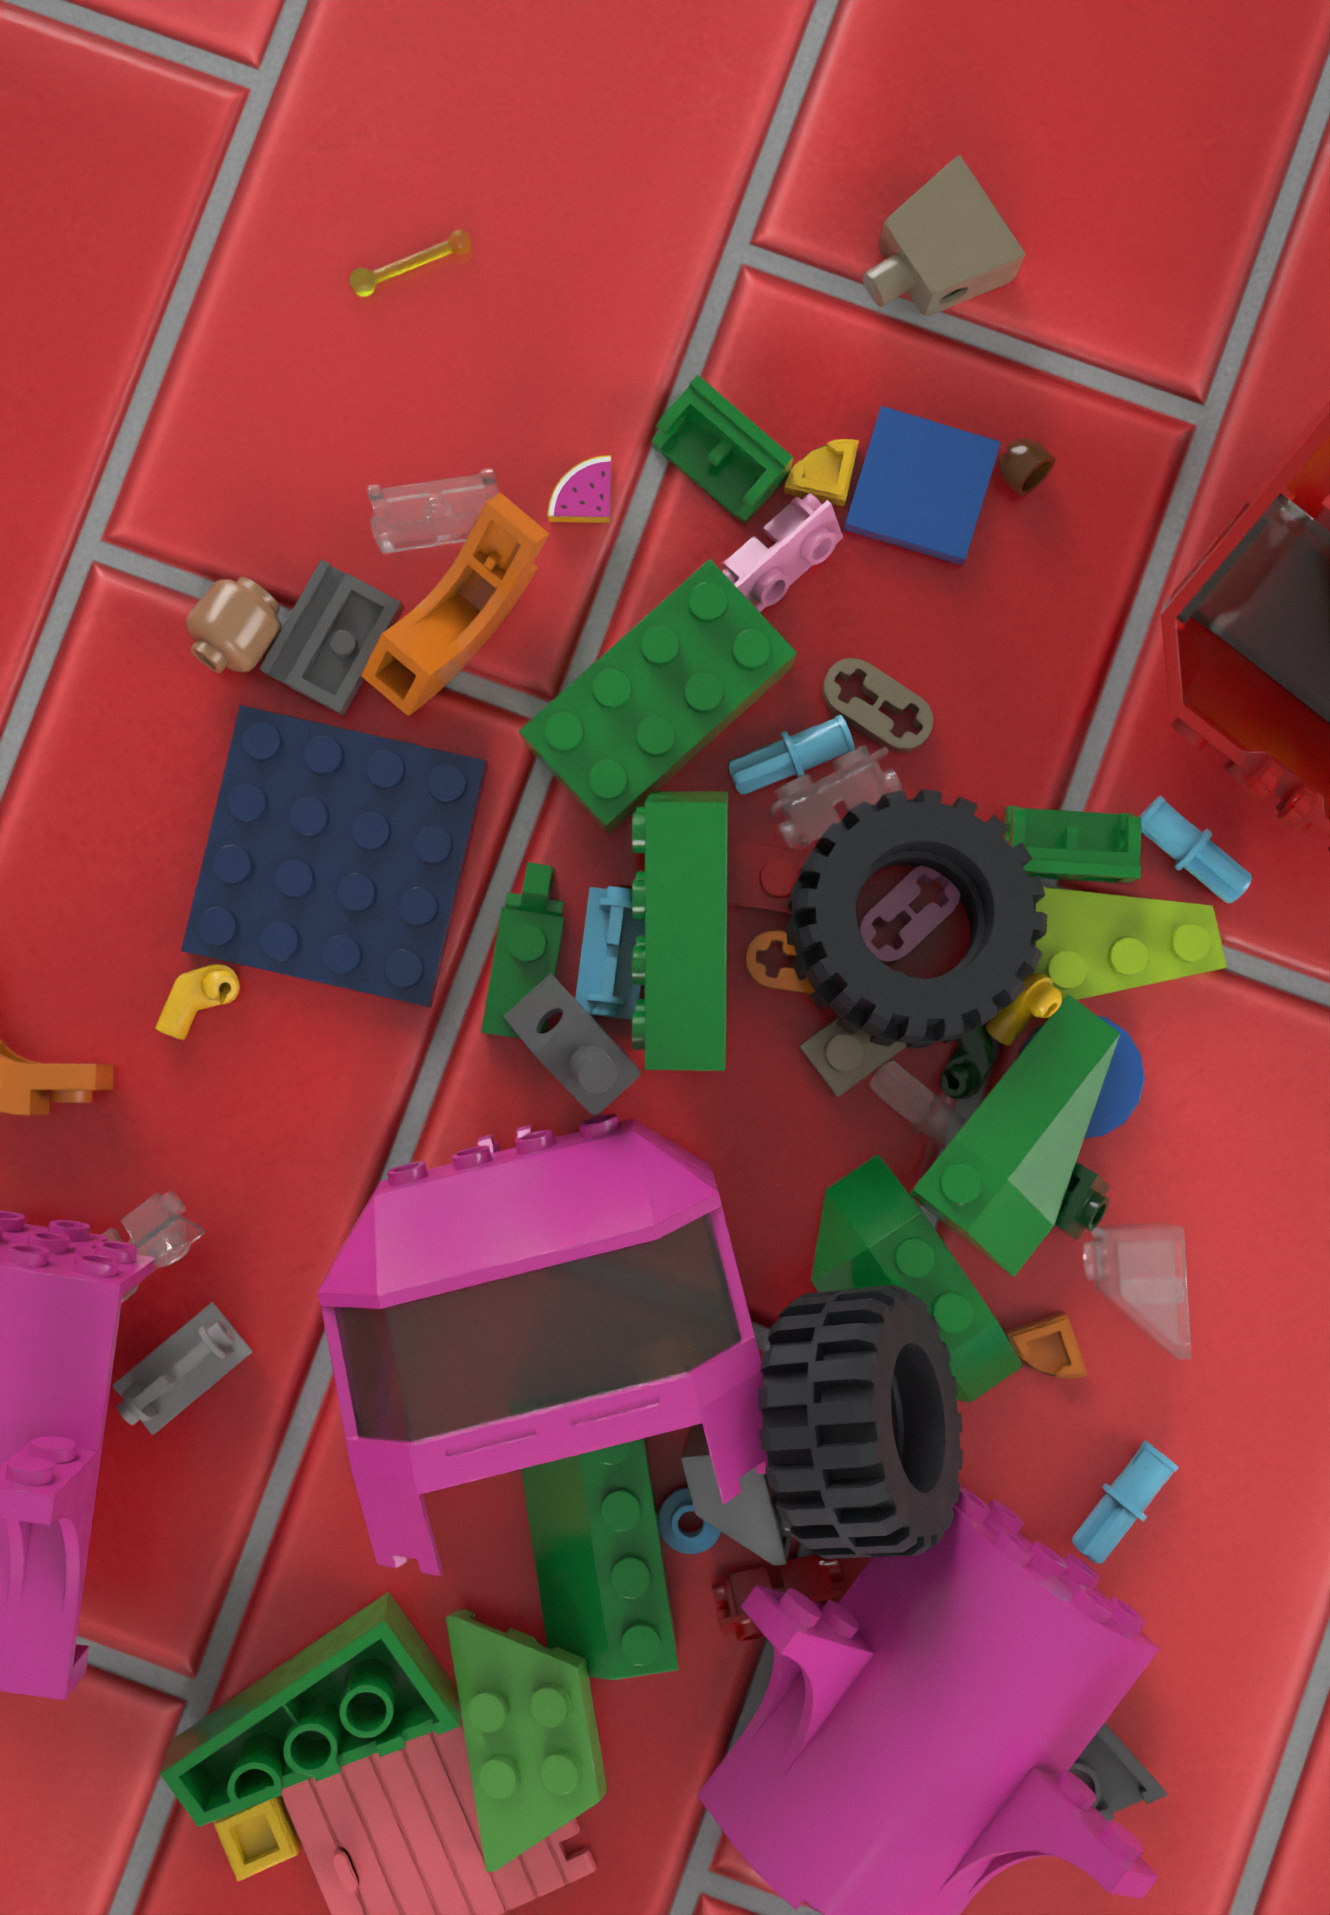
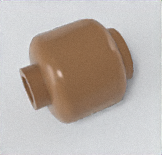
[186,577,282,673]

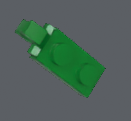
[481,862,566,1039]

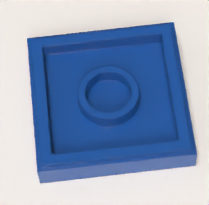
[843,406,1001,565]

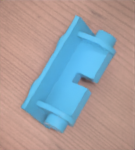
[575,886,645,1020]

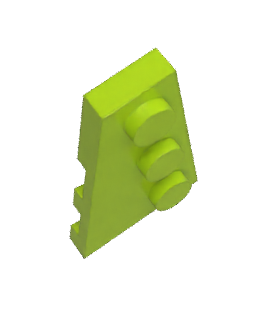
[1033,887,1227,1001]

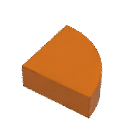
[1004,1312,1088,1379]

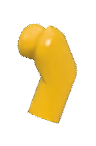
[155,964,240,1040]

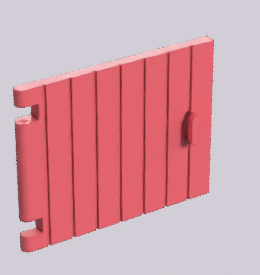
[281,1710,597,1915]

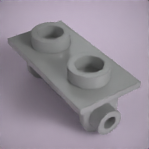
[112,1302,253,1435]

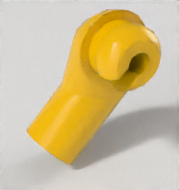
[985,973,1062,1046]

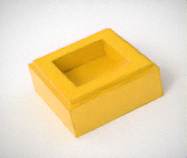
[213,1796,302,1881]

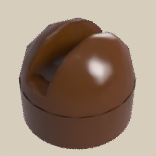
[999,438,1056,496]

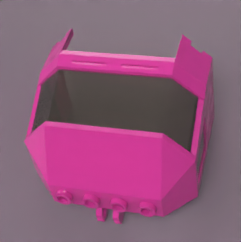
[318,1114,768,1576]

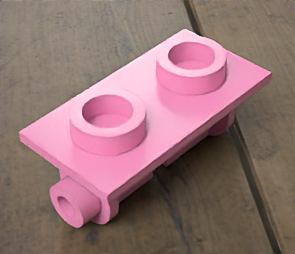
[721,494,843,612]

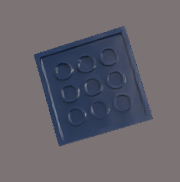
[181,705,488,1008]

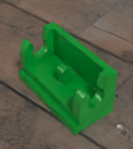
[652,374,793,526]
[1003,806,1142,884]

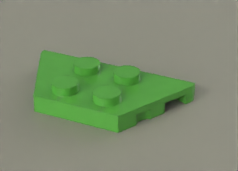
[446,1609,608,1872]

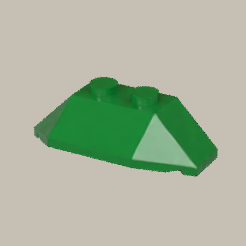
[811,1154,1023,1402]

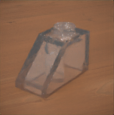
[1084,1223,1191,1360]

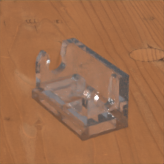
[367,467,499,554]

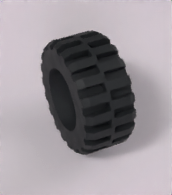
[786,789,1047,1049]
[758,1285,963,1559]

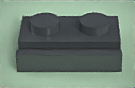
[259,559,405,717]

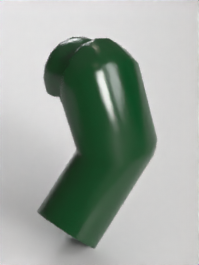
[939,1025,995,1100]

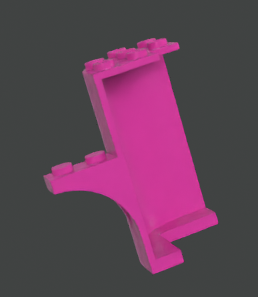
[0,1211,155,1700]
[697,1486,1160,1915]

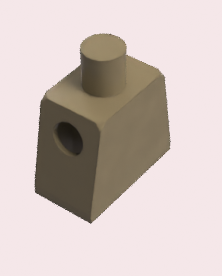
[862,155,1026,316]

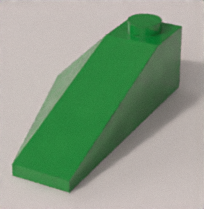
[910,994,1120,1278]

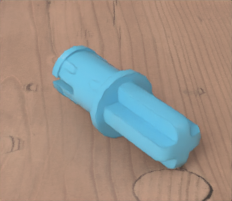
[728,714,856,795]
[1140,795,1252,903]
[1072,1440,1179,1564]

